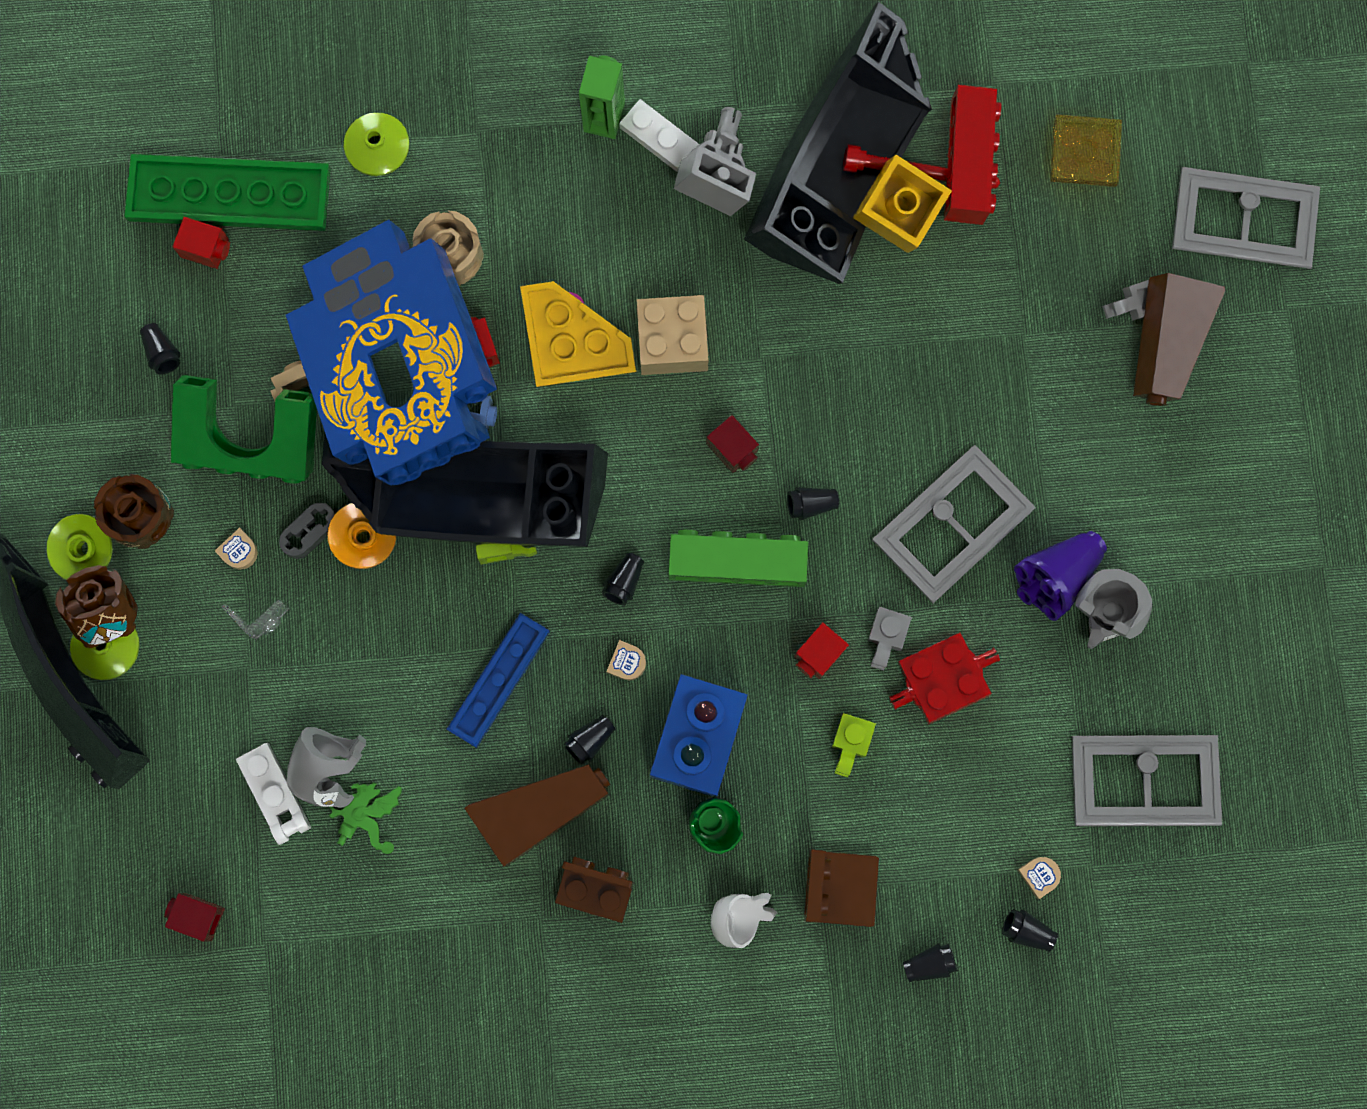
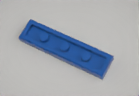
[447,613,550,748]

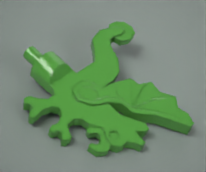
[329,782,402,854]

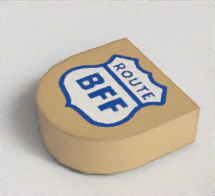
[215,527,258,570]
[606,640,646,681]
[1017,857,1061,899]

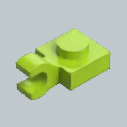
[476,543,537,565]
[832,713,876,778]

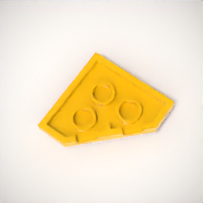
[520,281,636,387]

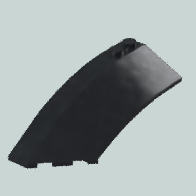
[744,2,932,284]

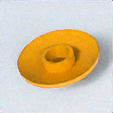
[328,503,396,569]

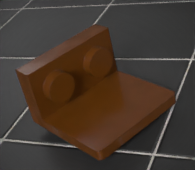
[804,849,879,927]
[555,857,634,923]

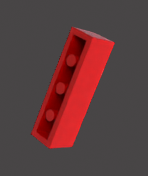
[944,85,1001,225]

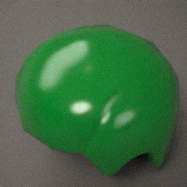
[689,798,743,854]

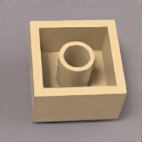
[637,295,709,375]

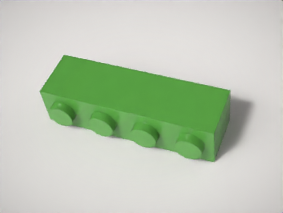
[669,530,808,587]

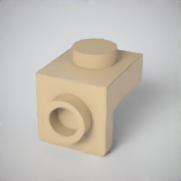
[270,361,309,401]

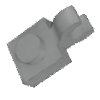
[1102,280,1149,321]
[868,607,912,671]

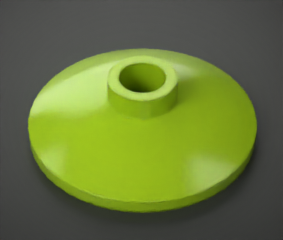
[344,113,410,176]
[47,514,112,580]
[70,629,140,680]

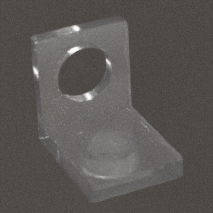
[221,599,289,640]

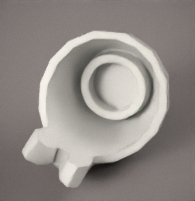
[711,893,777,948]

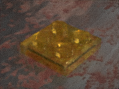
[1050,114,1122,187]

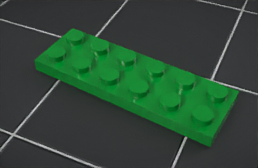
[124,154,331,231]

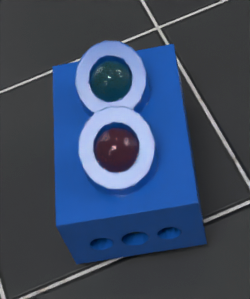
[650,674,748,798]

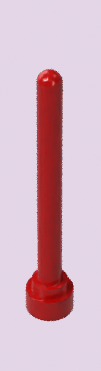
[842,144,1000,189]

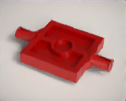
[888,633,1000,725]

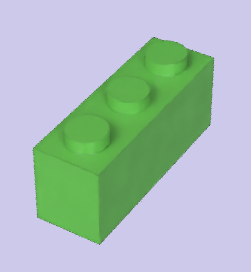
[579,55,625,139]

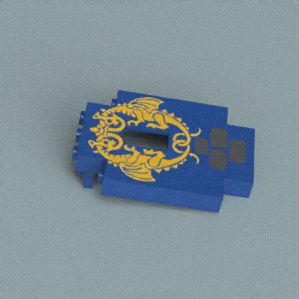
[286,220,497,485]

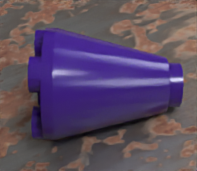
[1014,531,1107,621]

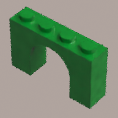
[171,375,317,484]

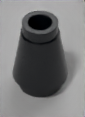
[140,323,181,375]
[787,487,839,521]
[602,552,644,606]
[564,715,616,765]
[1002,909,1058,952]
[903,943,958,982]

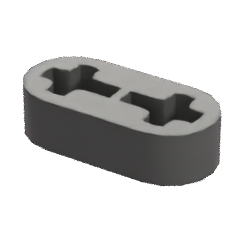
[279,503,336,559]

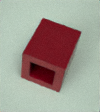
[706,415,759,473]
[164,893,225,942]

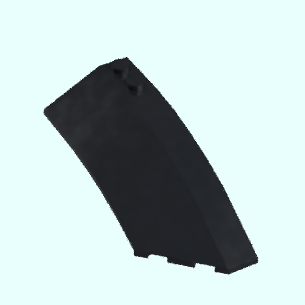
[322,434,608,547]
[0,534,150,789]

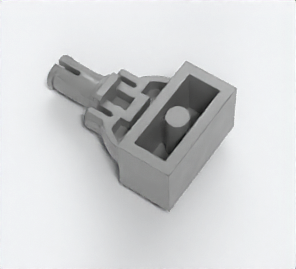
[673,107,756,216]

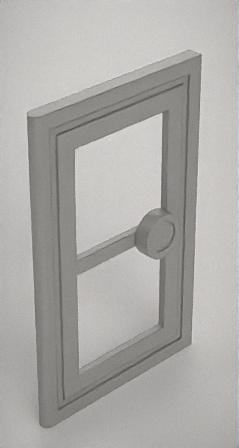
[1172,167,1320,269]
[872,445,1035,603]
[1072,735,1222,826]

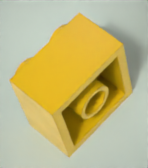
[853,155,952,253]

